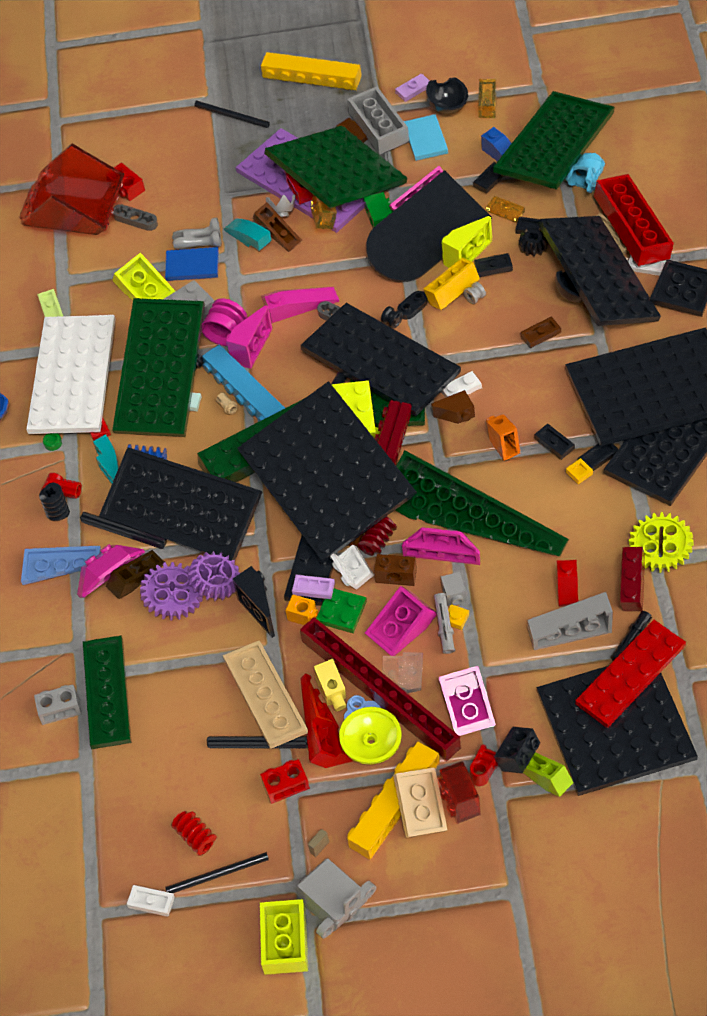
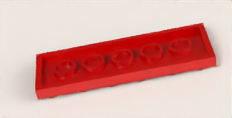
[575,619,686,728]

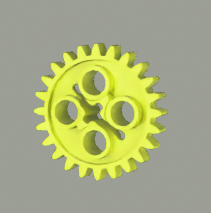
[629,512,694,573]

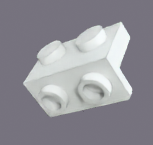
[331,545,374,590]

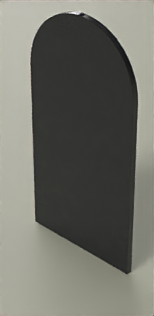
[366,170,492,282]

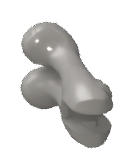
[172,217,222,250]

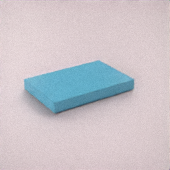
[404,114,448,161]

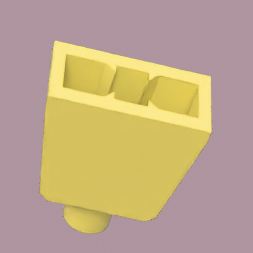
[314,659,347,711]

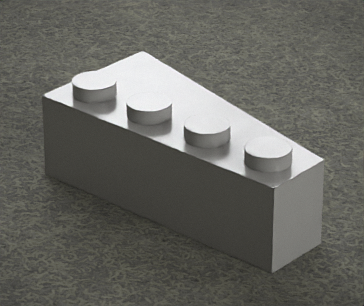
[528,592,613,650]

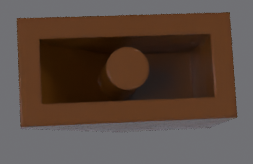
[431,390,475,424]

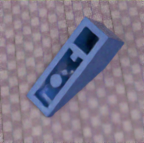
[481,127,512,161]

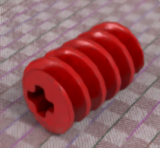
[171,811,217,856]

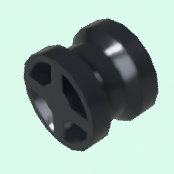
[381,306,403,328]

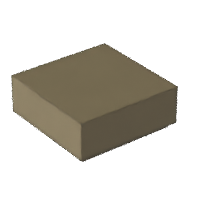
[308,829,329,857]

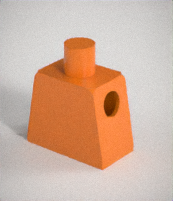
[486,415,521,461]

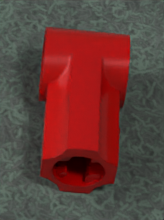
[41,472,82,499]

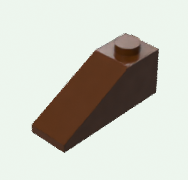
[252,202,302,252]

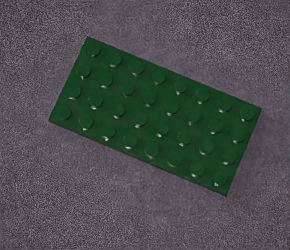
[493,91,615,190]
[112,298,205,437]

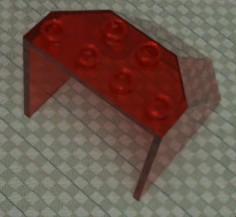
[19,143,124,235]

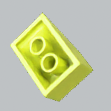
[442,216,492,268]
[112,252,176,300]

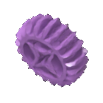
[188,551,240,601]

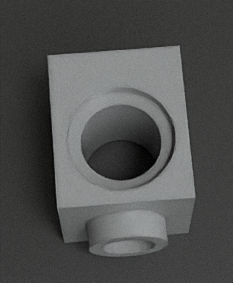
[441,572,467,606]

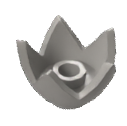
[266,194,295,217]

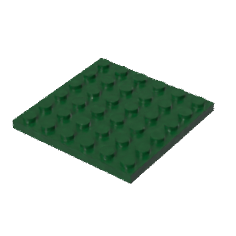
[264,126,408,208]

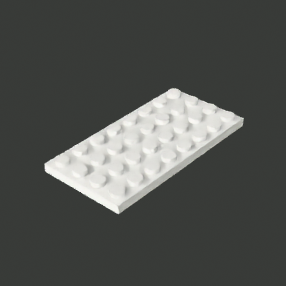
[26,315,116,434]

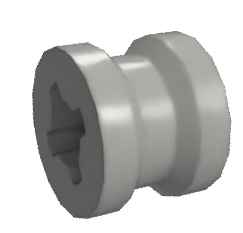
[463,282,486,304]

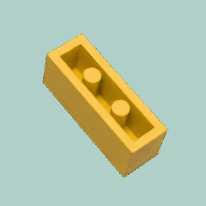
[423,258,480,310]

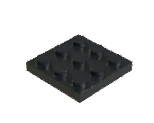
[650,259,707,317]

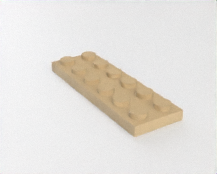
[223,640,308,749]

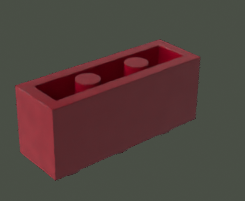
[620,547,645,611]

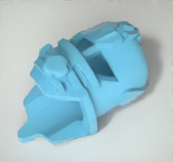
[565,153,605,193]

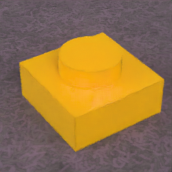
[566,458,593,485]
[448,604,470,630]

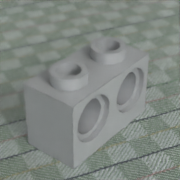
[34,685,81,725]

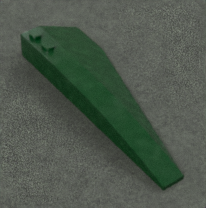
[395,450,569,556]

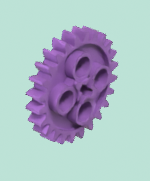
[140,562,203,620]

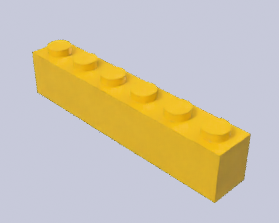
[261,52,362,90]
[347,742,440,860]

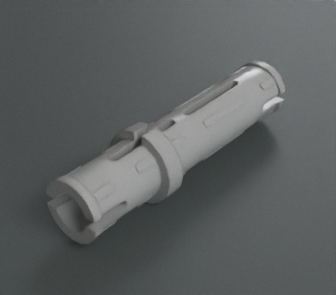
[434,593,455,654]

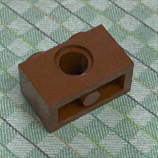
[374,554,417,586]

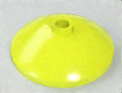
[339,707,402,764]

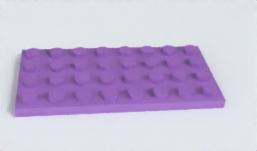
[236,128,381,233]

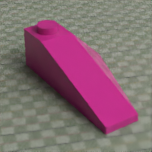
[261,287,339,323]

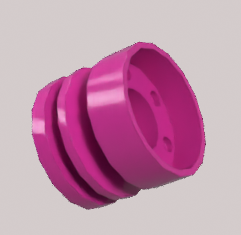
[201,298,247,346]

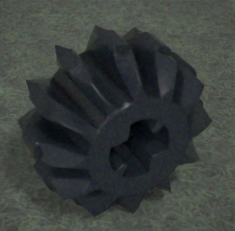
[518,227,549,257]

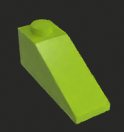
[523,752,574,797]

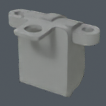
[295,859,377,939]

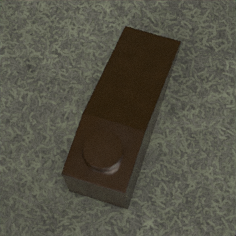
[106,550,165,599]

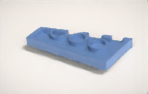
[21,546,101,585]

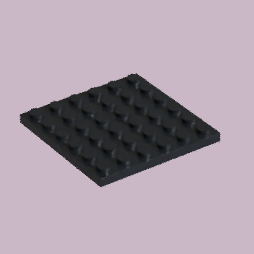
[536,666,698,796]

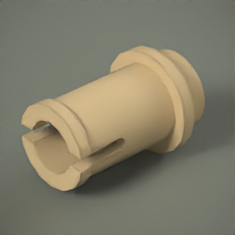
[216,393,237,415]

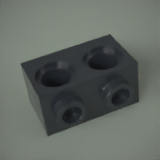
[494,727,541,774]

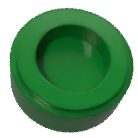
[43,433,62,451]

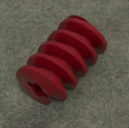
[358,516,397,556]

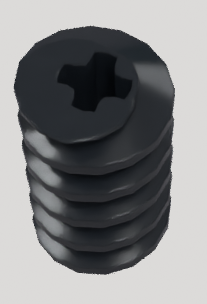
[39,482,70,521]

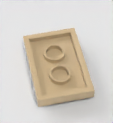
[393,767,448,838]

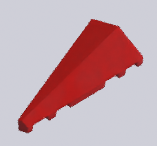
[300,673,354,768]

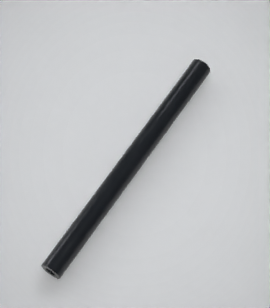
[194,100,270,128]
[165,852,269,893]

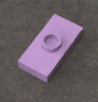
[395,74,429,102]
[292,575,335,599]

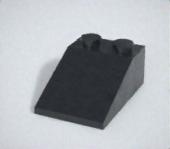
[232,566,275,638]

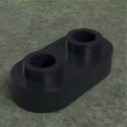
[397,291,428,320]

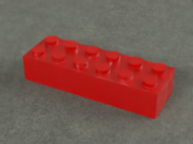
[594,174,674,266]

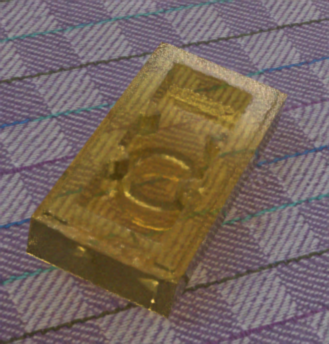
[486,196,525,223]

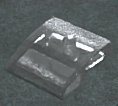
[382,652,423,693]

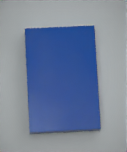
[165,247,219,281]

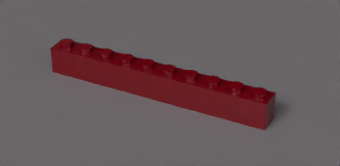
[300,617,461,762]

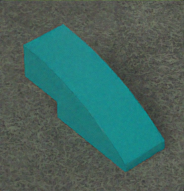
[224,218,272,251]
[93,434,119,484]

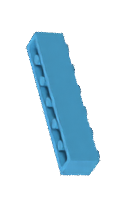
[202,344,285,422]

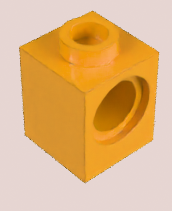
[285,594,318,625]

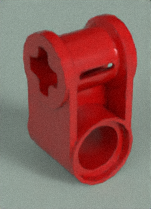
[470,744,498,786]

